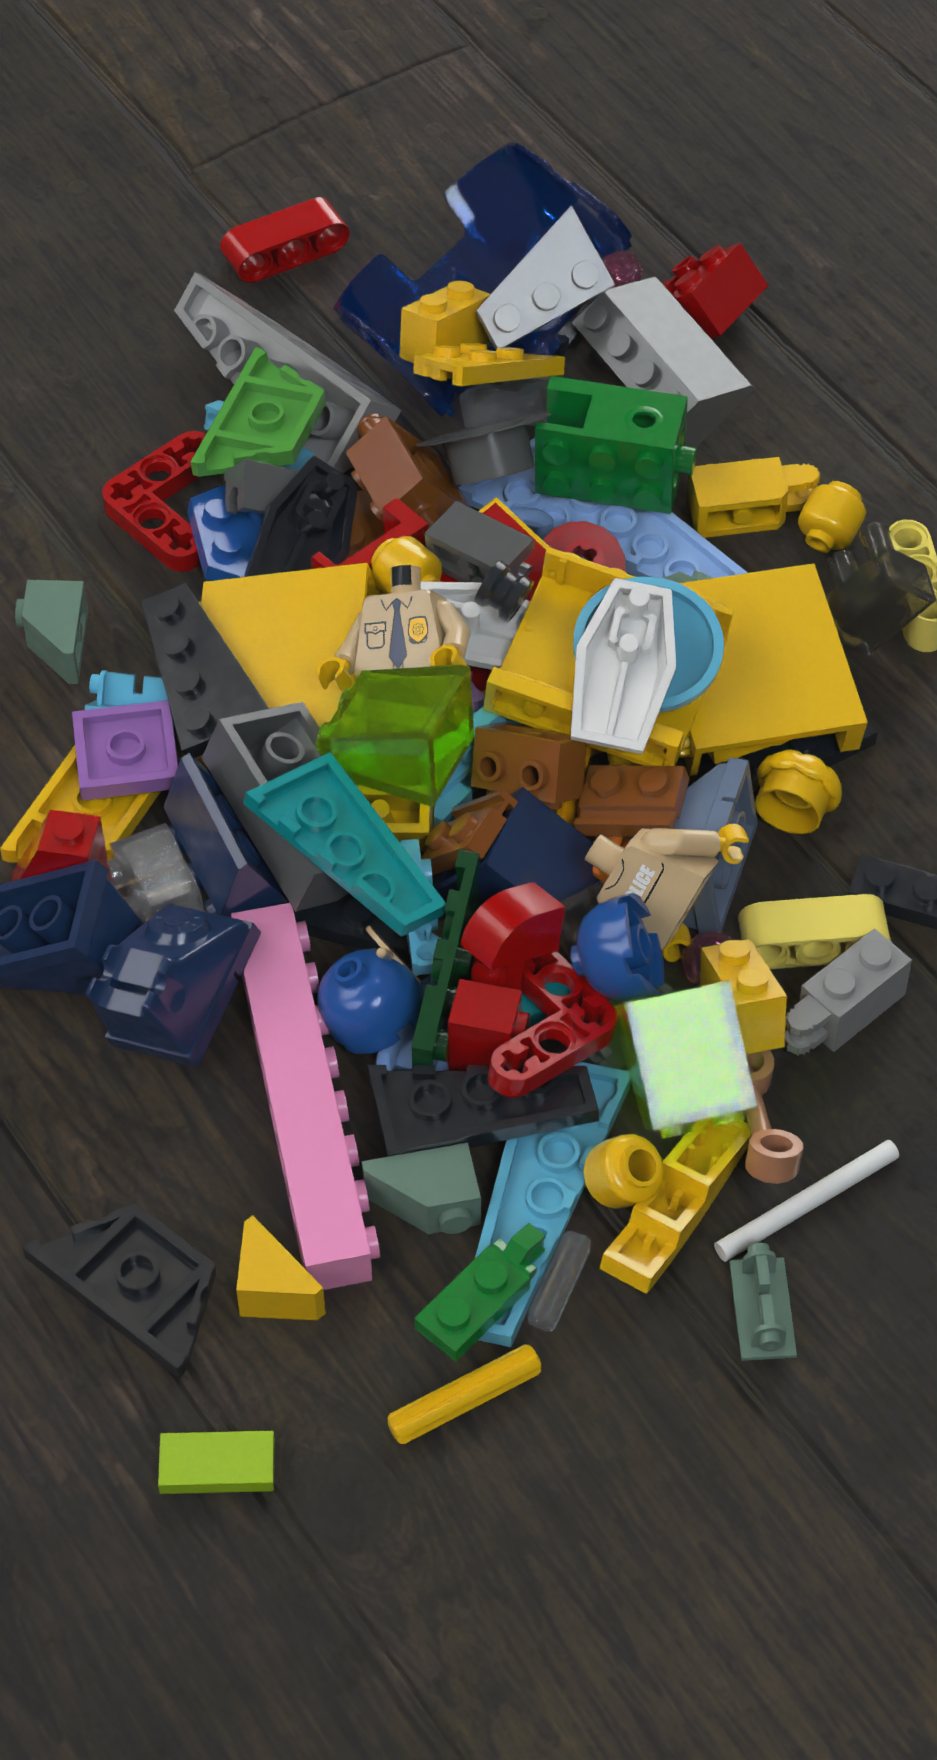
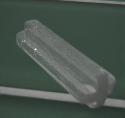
[528,1231,591,1332]

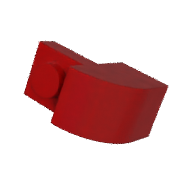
[460,882,565,990]

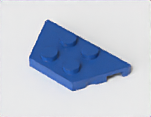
[187,484,264,581]

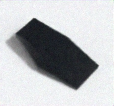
[244,455,358,577]

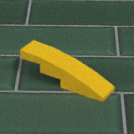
[599,1105,752,1294]

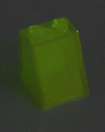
[316,665,474,807]
[614,980,757,1138]

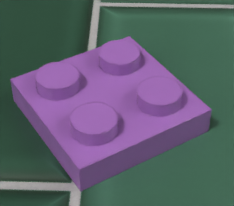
[72,700,178,800]

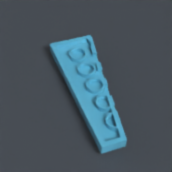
[475,1058,632,1347]

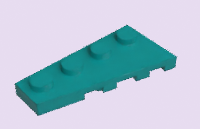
[243,752,446,937]

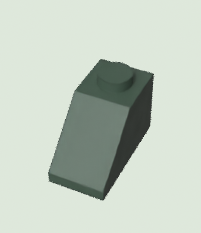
[15,580,89,684]
[362,1143,481,1234]

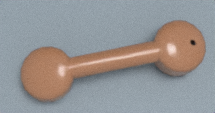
[720,1045,804,1184]

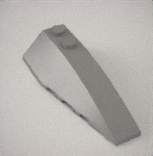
[174,272,401,473]

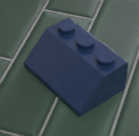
[163,753,290,918]

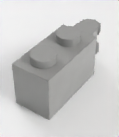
[785,928,912,1056]

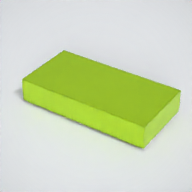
[158,1431,275,1494]

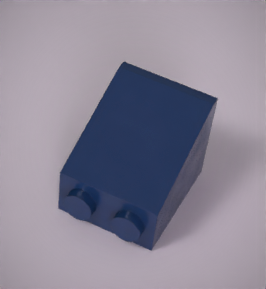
[433,787,604,945]

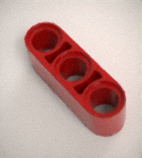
[220,197,350,283]

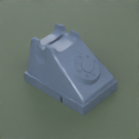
[626,758,758,940]

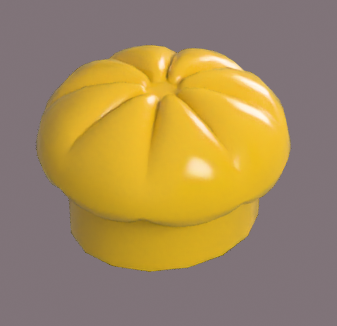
[755,750,842,834]

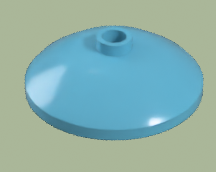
[573,576,724,713]

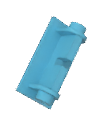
[85,670,175,726]

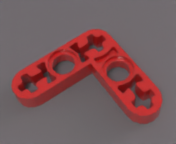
[102,431,206,572]
[488,952,618,1097]

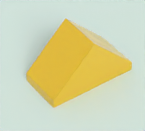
[236,1215,326,1321]

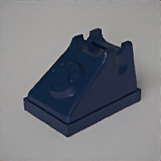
[0,860,144,997]
[85,904,262,1068]

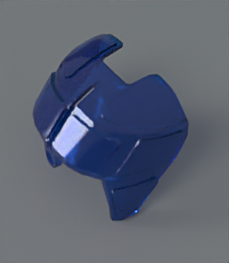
[333,142,632,417]

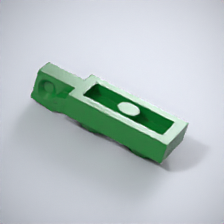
[414,1223,546,1362]

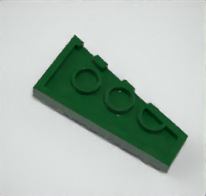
[411,849,481,1070]

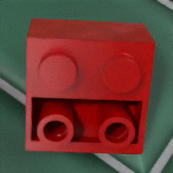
[662,243,769,339]

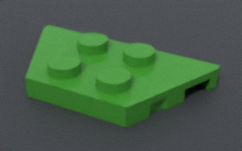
[191,347,326,477]

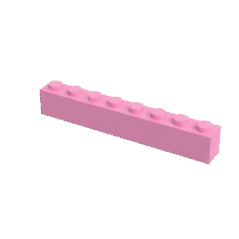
[231,903,380,1290]

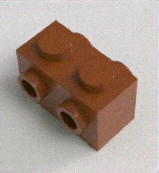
[471,722,587,809]

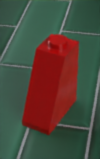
[10,809,111,882]

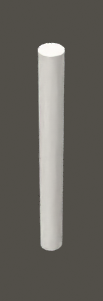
[714,1140,899,1262]

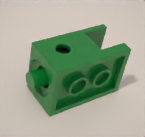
[535,376,697,514]

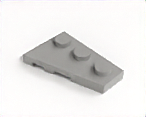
[475,205,615,350]

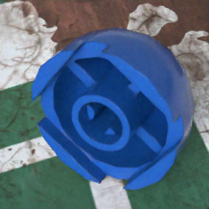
[571,893,664,1002]
[317,948,424,1054]

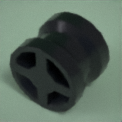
[474,560,534,623]

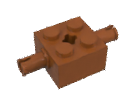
[345,414,470,528]

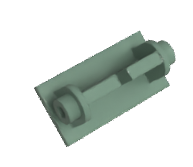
[729,1243,797,1361]

